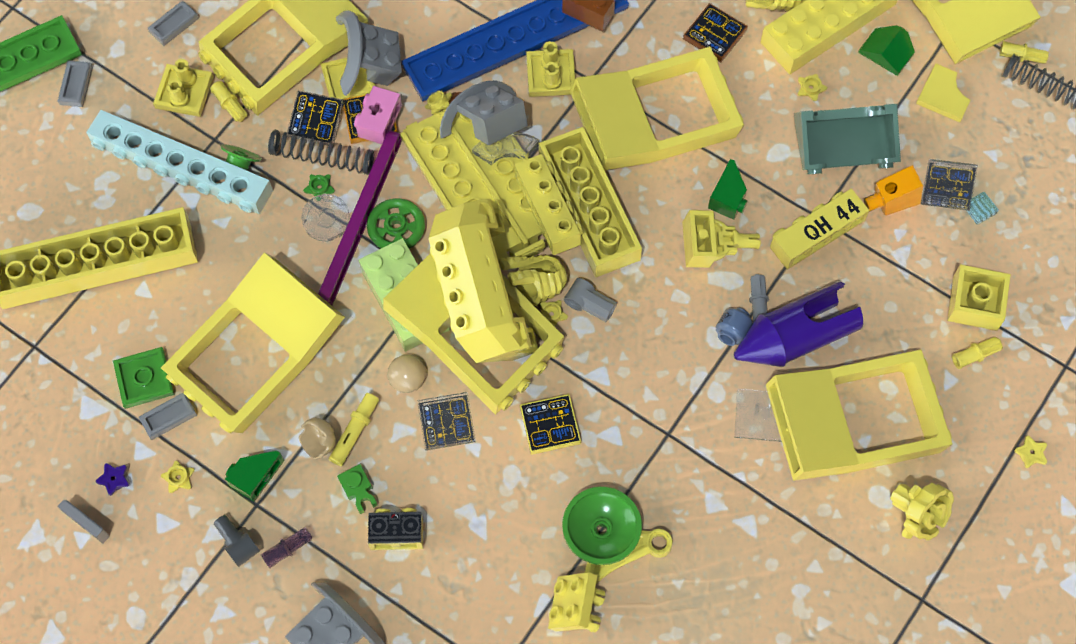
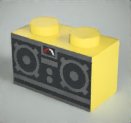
[368,508,423,550]

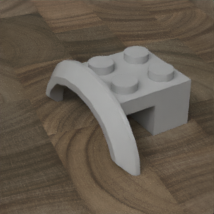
[336,10,402,96]
[440,80,528,145]
[285,582,385,644]

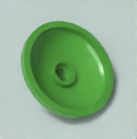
[562,487,642,565]

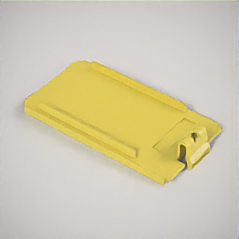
[400,109,545,261]

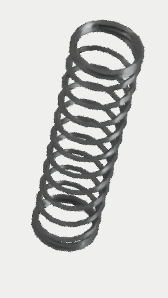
[1002,54,1076,110]
[268,129,374,175]

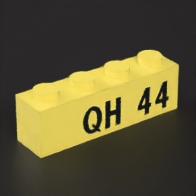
[770,188,869,270]

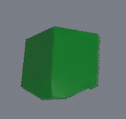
[858,25,915,76]

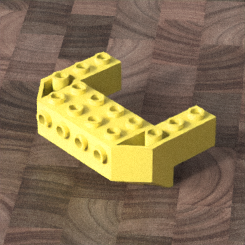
[428,199,538,363]

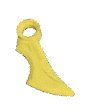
[585,529,672,584]

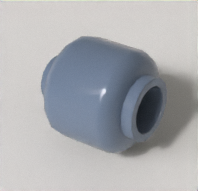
[716,308,753,346]

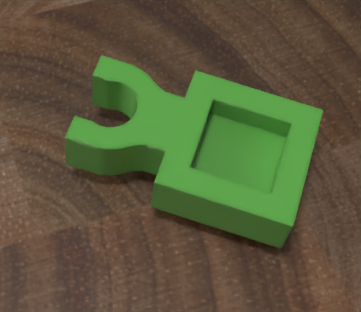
[337,464,378,514]

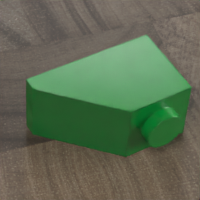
[708,159,748,220]
[225,450,284,502]

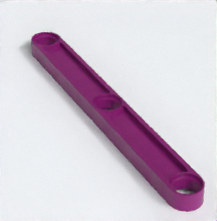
[318,130,402,306]

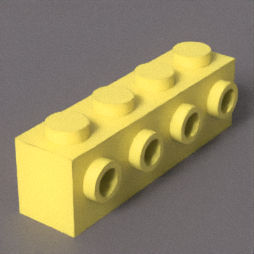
[514,154,583,255]

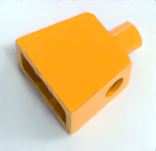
[864,165,923,215]

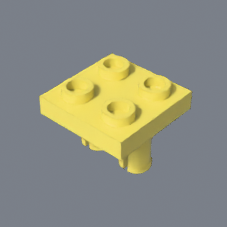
[526,41,575,97]
[153,59,214,117]
[548,572,605,632]

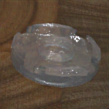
[301,194,351,242]

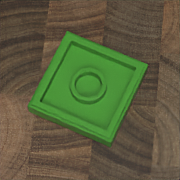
[113,347,174,409]

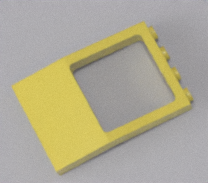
[198,0,368,116]
[912,0,1040,64]
[570,47,744,170]
[161,253,345,433]
[383,253,564,415]
[766,350,953,481]

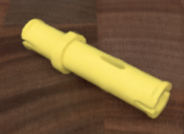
[328,393,379,467]

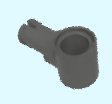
[214,515,260,567]

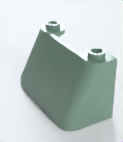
[794,104,901,174]

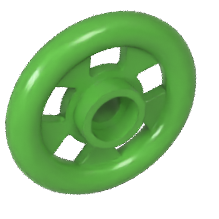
[367,198,425,249]

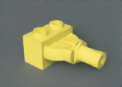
[682,210,760,268]

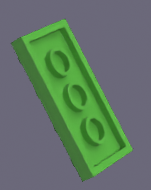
[0,15,82,92]

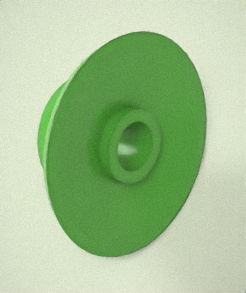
[220,144,262,170]

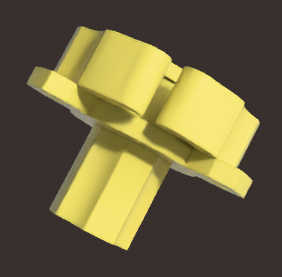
[890,483,954,541]

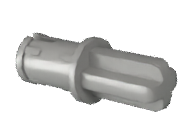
[749,274,769,323]

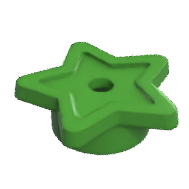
[303,174,335,202]

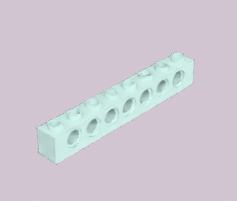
[86,110,273,215]

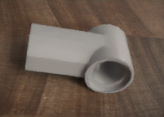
[564,278,617,322]

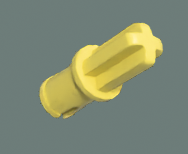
[999,41,1049,63]
[210,81,247,122]
[952,337,1003,369]

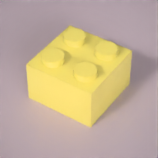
[947,264,1011,331]

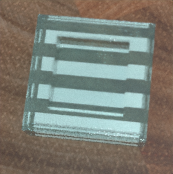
[965,192,999,225]

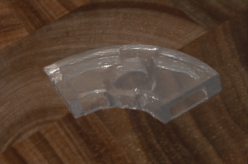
[472,132,540,165]

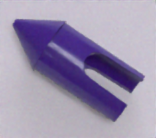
[734,282,863,367]

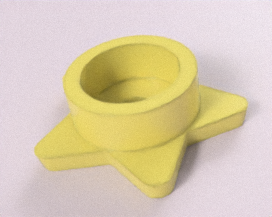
[798,74,827,101]
[425,91,452,115]
[540,300,568,327]
[1014,436,1047,468]
[161,461,194,493]

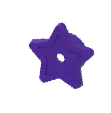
[96,463,129,496]

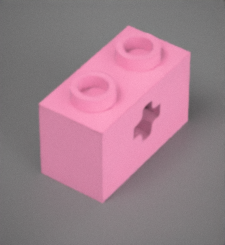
[354,86,402,144]

